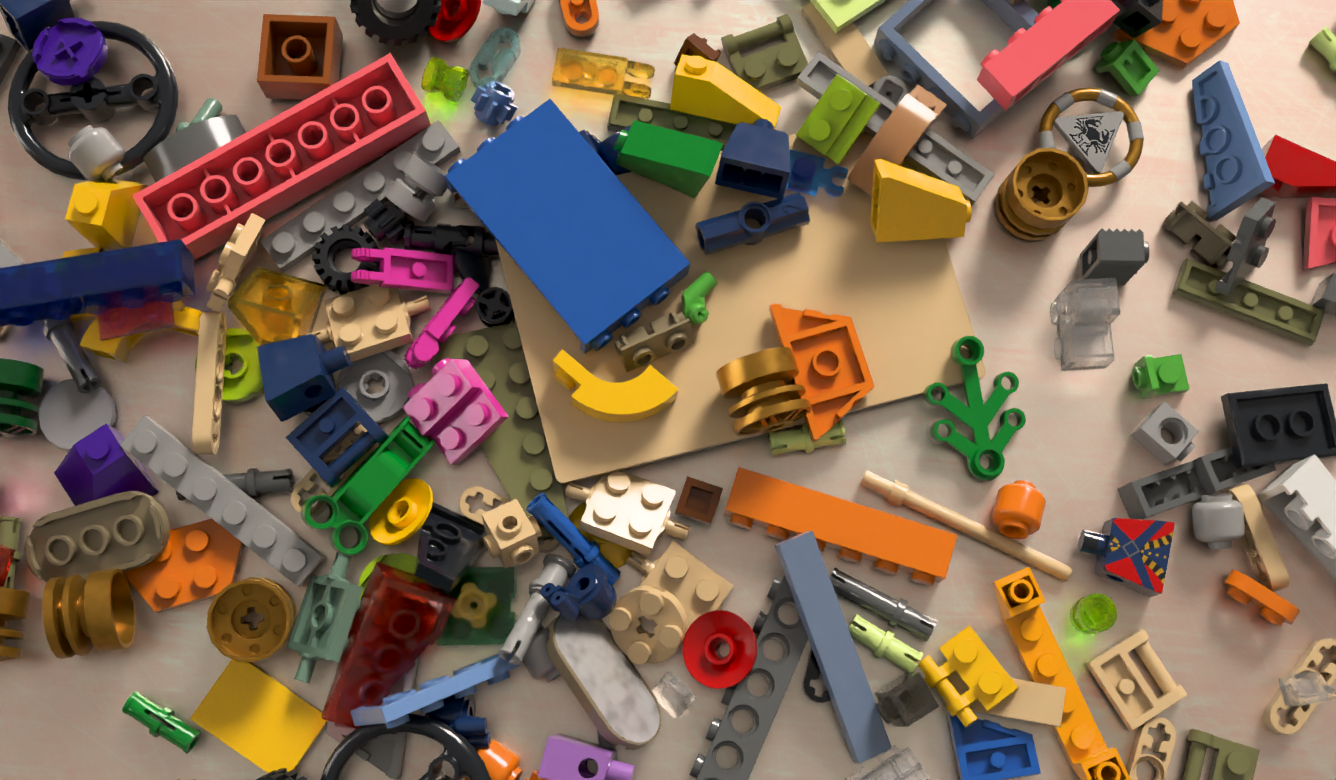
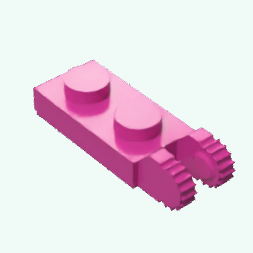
[351,247,454,294]
[404,277,480,370]

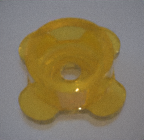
[451,583,497,629]

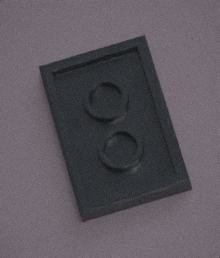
[1221,383,1336,469]

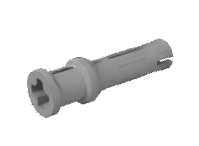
[498,553,576,665]

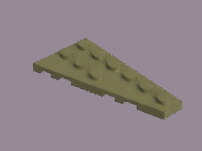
[431,322,569,541]

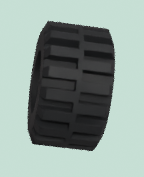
[350,0,441,46]

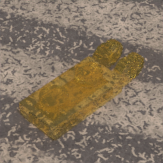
[552,48,655,99]

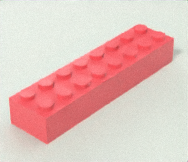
[132,53,431,269]

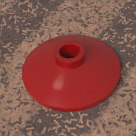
[429,0,481,42]
[683,610,757,689]

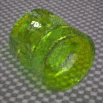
[421,56,469,102]
[1070,593,1117,635]

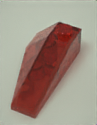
[321,562,456,729]

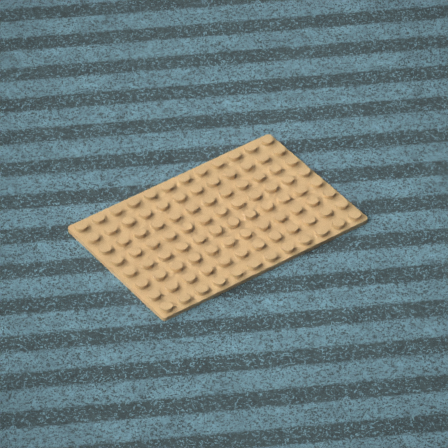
[495,131,986,484]

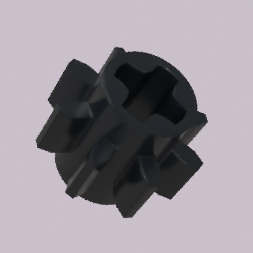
[362,199,408,245]

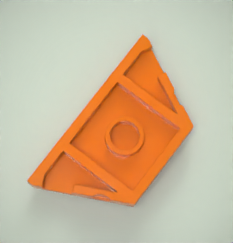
[1113,0,1240,69]
[769,303,875,443]
[124,518,245,613]

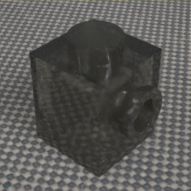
[874,672,939,727]

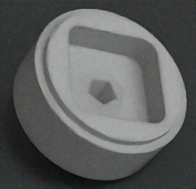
[872,75,907,106]

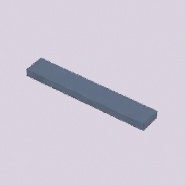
[774,531,892,764]

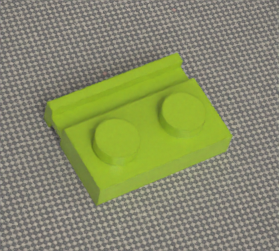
[796,74,881,165]

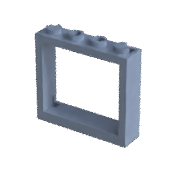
[874,0,1039,139]

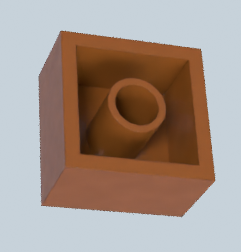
[257,14,343,100]

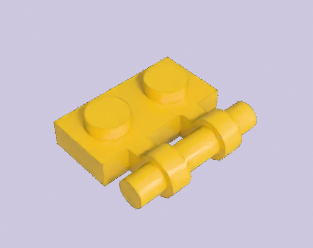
[918,625,1019,728]

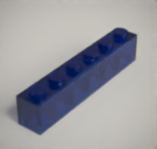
[0,239,195,327]

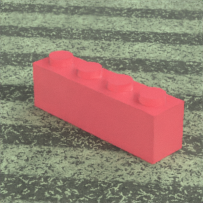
[977,0,1120,111]

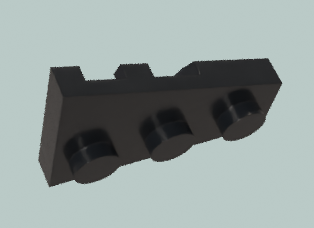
[414,502,486,592]

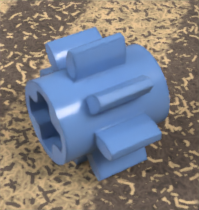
[471,81,518,126]

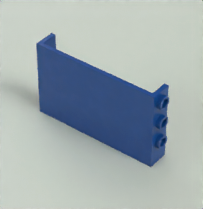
[445,99,690,354]

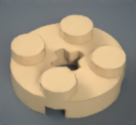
[608,585,687,665]

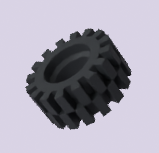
[312,224,379,295]

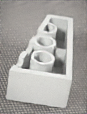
[1257,454,1336,580]

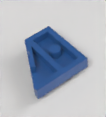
[946,711,1041,780]

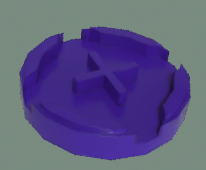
[32,18,108,86]

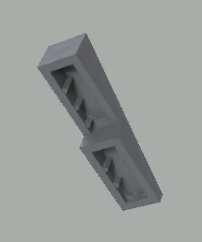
[1117,446,1276,520]

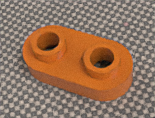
[559,0,599,37]
[1224,570,1300,627]

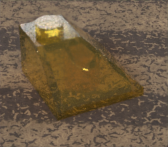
[228,267,326,346]

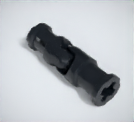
[404,221,499,257]

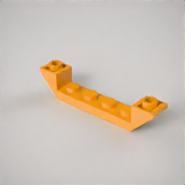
[993,567,1131,780]

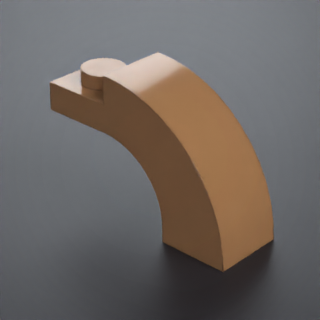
[847,85,947,196]

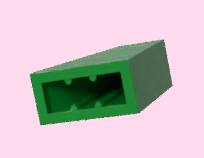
[613,120,723,198]

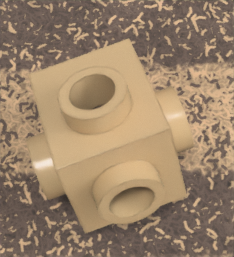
[482,499,542,569]

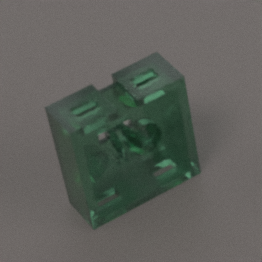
[437,567,517,648]

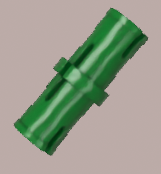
[122,691,202,754]

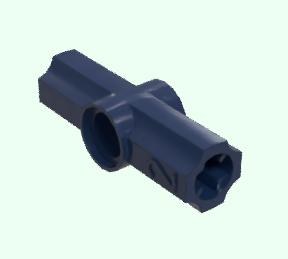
[695,192,810,255]

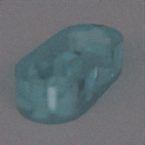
[469,27,521,89]

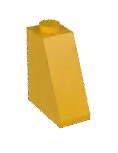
[870,159,972,243]
[65,178,148,253]

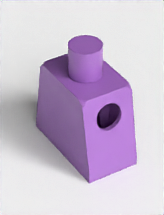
[538,733,635,780]

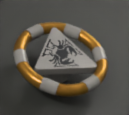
[1038,88,1144,187]

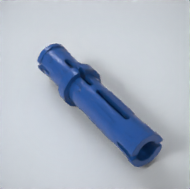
[526,493,621,585]

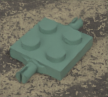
[287,552,364,684]

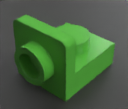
[1094,39,1160,97]
[1132,354,1189,399]

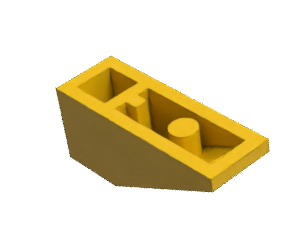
[670,54,781,130]

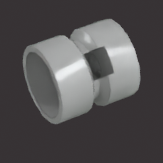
[386,153,447,222]

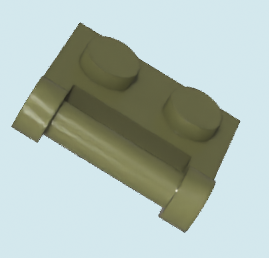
[721,14,808,92]
[1183,729,1260,780]

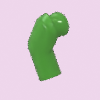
[681,271,718,325]

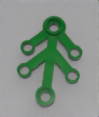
[924,336,1026,480]

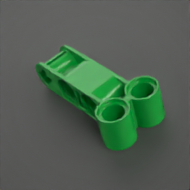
[301,415,436,555]

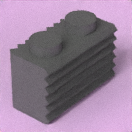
[1080,228,1149,285]

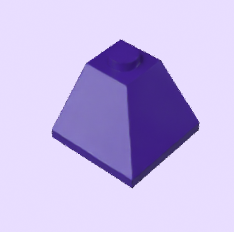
[54,424,159,506]

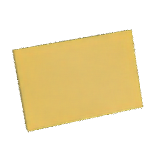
[190,659,328,773]

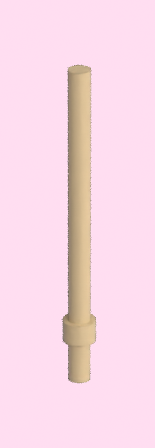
[860,470,1073,581]

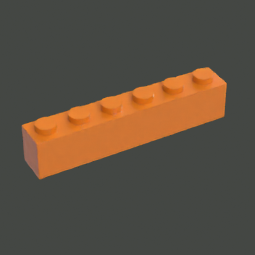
[724,467,958,586]

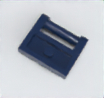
[285,386,389,488]

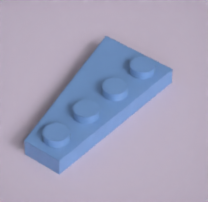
[1192,60,1275,221]
[350,651,522,729]

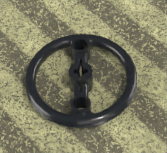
[8,21,178,180]
[320,714,491,780]

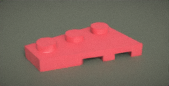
[1303,197,1336,270]

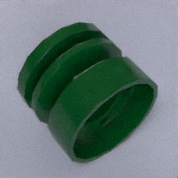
[0,358,44,438]

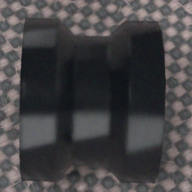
[476,287,514,328]

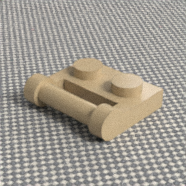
[1086,628,1187,731]

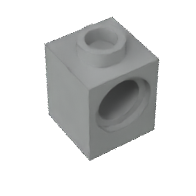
[1130,401,1199,465]

